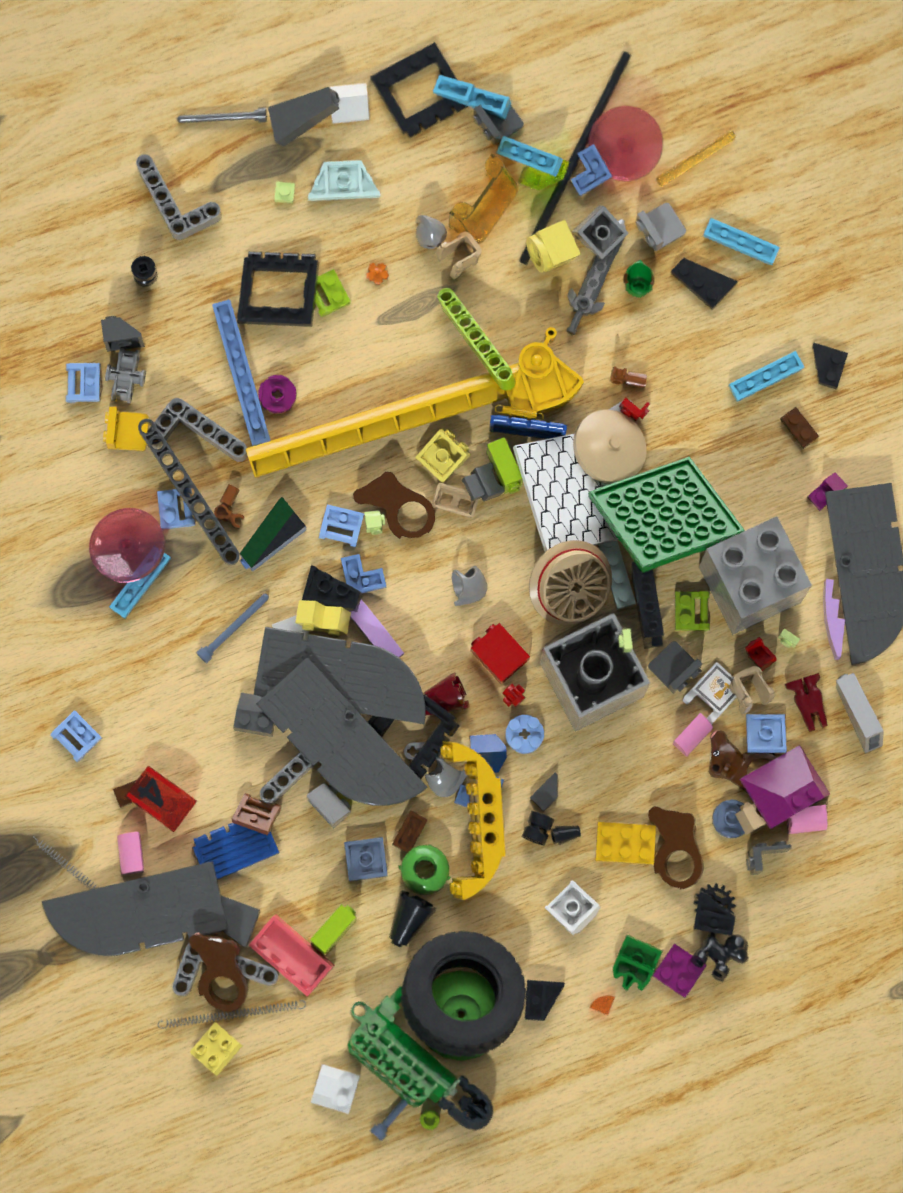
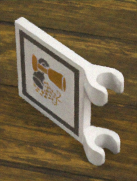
[683,662,745,725]

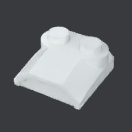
[545,880,600,935]
[311,1064,360,1114]

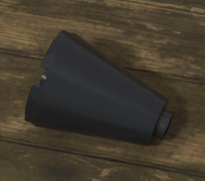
[389,890,436,947]

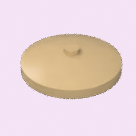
[573,410,647,484]

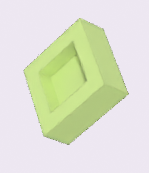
[274,182,295,203]
[618,629,632,653]
[778,629,800,648]

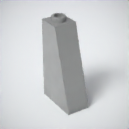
[836,673,884,753]

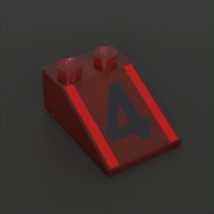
[124,765,197,832]

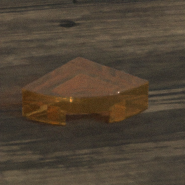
[589,995,615,1015]

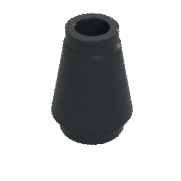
[551,825,581,845]

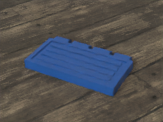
[489,415,567,439]
[192,823,279,880]

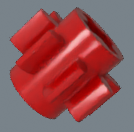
[502,684,526,707]

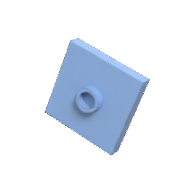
[746,714,787,753]

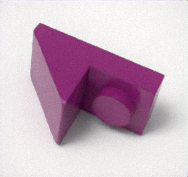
[807,472,848,511]

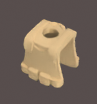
[435,232,482,280]
[729,666,775,714]

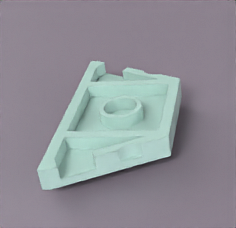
[308,160,380,201]

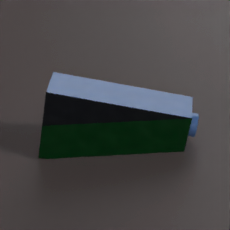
[240,497,306,572]

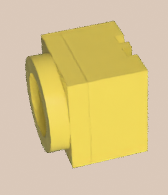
[526,220,580,273]

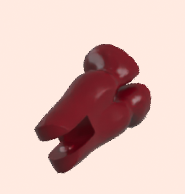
[785,673,828,732]

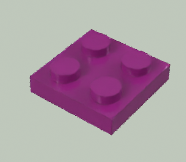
[652,943,707,998]

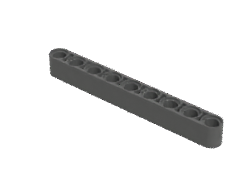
[138,419,239,566]

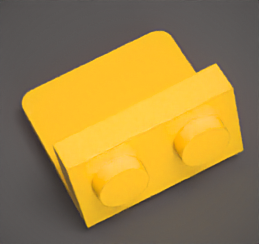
[103,406,149,451]

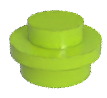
[420,1110,440,1130]

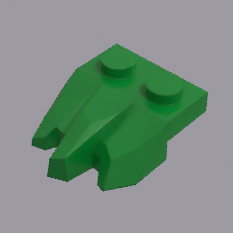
[613,934,663,991]

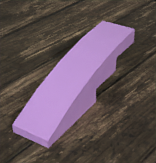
[823,579,845,660]
[348,599,404,658]

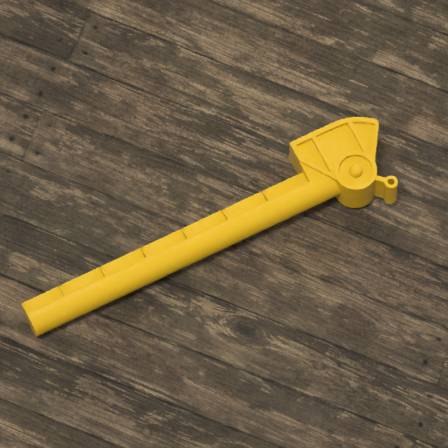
[246,327,584,478]

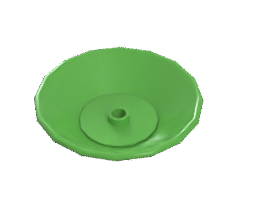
[428,970,495,1061]

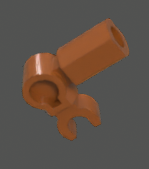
[610,366,647,388]
[214,484,245,529]

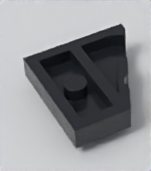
[812,342,848,390]
[693,891,736,936]
[524,980,565,1021]

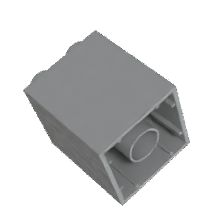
[699,516,812,635]
[540,613,650,732]

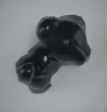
[691,932,749,982]

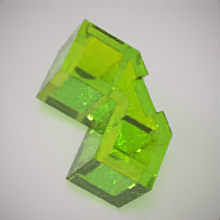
[518,159,569,190]

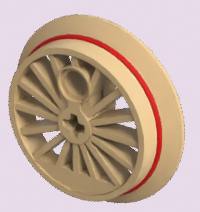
[529,540,612,625]

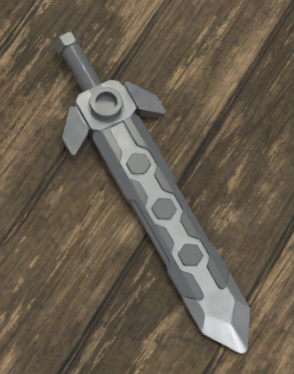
[566,219,626,335]

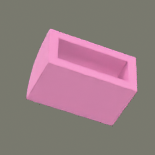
[673,713,713,757]
[786,805,827,834]
[117,832,144,875]

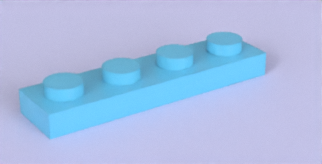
[496,136,563,177]
[703,218,780,266]
[728,351,804,402]
[109,546,171,619]

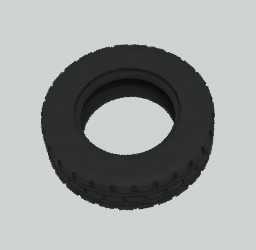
[401,931,526,1057]

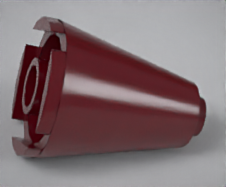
[424,672,469,716]

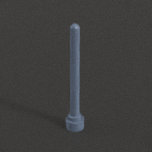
[196,594,269,664]
[370,1087,414,1141]

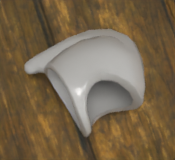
[416,215,447,249]
[451,566,487,606]
[425,757,467,797]

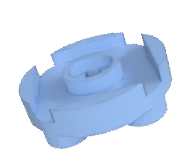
[505,715,544,754]

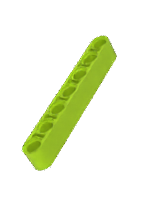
[438,288,516,390]

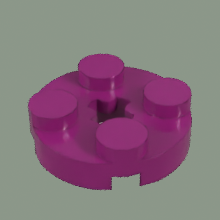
[258,375,297,413]

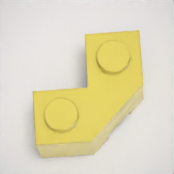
[295,600,351,637]

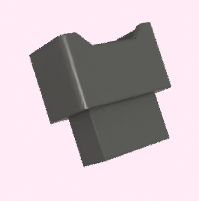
[462,462,505,502]

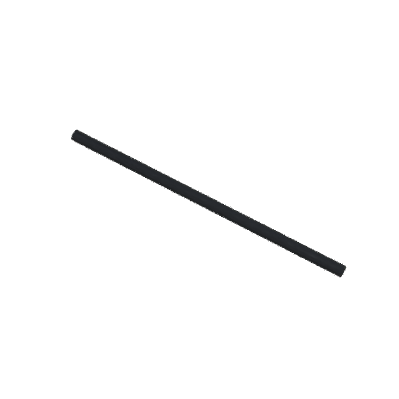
[519,52,631,265]

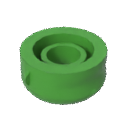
[398,845,451,895]

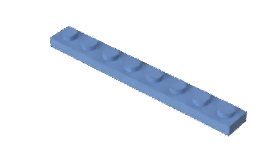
[212,299,271,447]

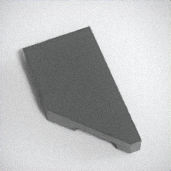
[530,772,558,812]

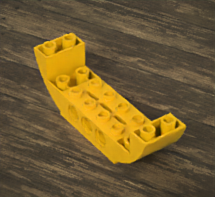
[441,741,506,900]

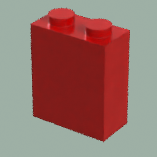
[470,623,530,685]

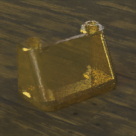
[449,154,518,244]

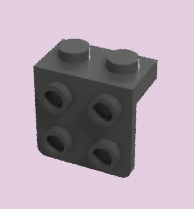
[473,105,524,145]
[648,641,703,694]
[746,841,792,875]

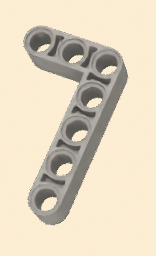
[136,154,221,240]
[147,398,248,462]
[260,752,319,804]
[172,944,279,997]

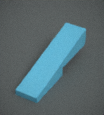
[433,75,512,120]

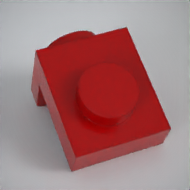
[619,398,650,421]
[745,637,777,672]

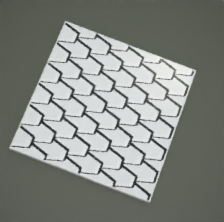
[513,434,619,552]

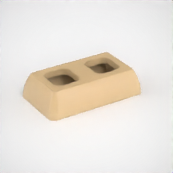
[432,483,479,518]

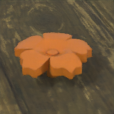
[366,263,389,285]

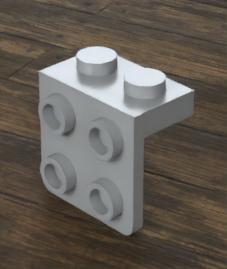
[635,203,686,252]

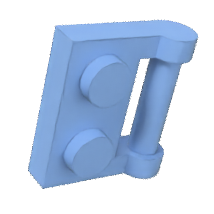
[66,363,100,403]
[157,488,195,530]
[319,504,364,547]
[50,710,102,762]

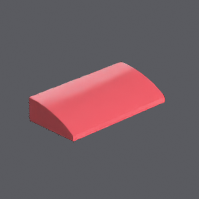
[249,914,335,997]

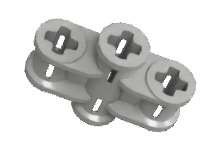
[105,348,146,404]

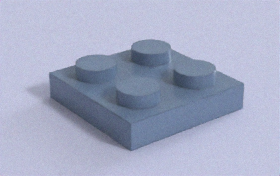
[344,837,388,882]

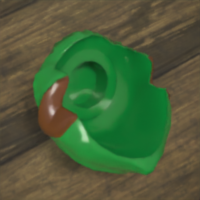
[623,260,655,298]

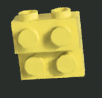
[415,429,471,483]

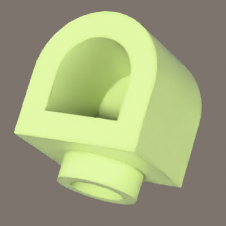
[364,510,385,535]

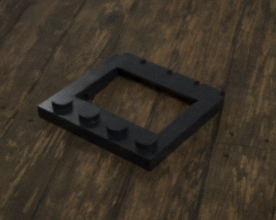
[370,42,468,138]
[237,251,319,327]
[368,693,460,779]

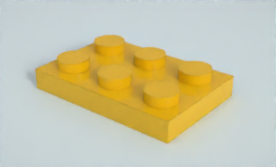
[595,822,656,865]

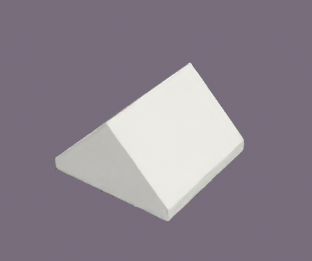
[330,83,369,124]

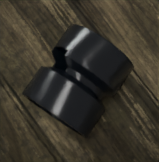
[131,256,158,287]
[522,811,554,846]

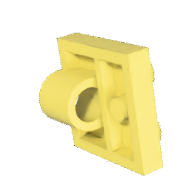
[190,1022,243,1076]

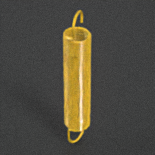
[495,405,544,421]

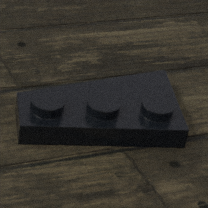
[671,258,738,310]
[302,565,362,612]

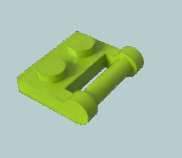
[304,269,351,317]
[675,591,710,631]

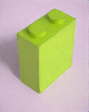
[486,437,523,494]
[310,904,357,956]

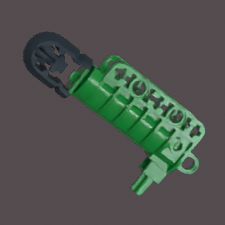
[347,986,493,1130]

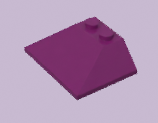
[740,745,830,829]

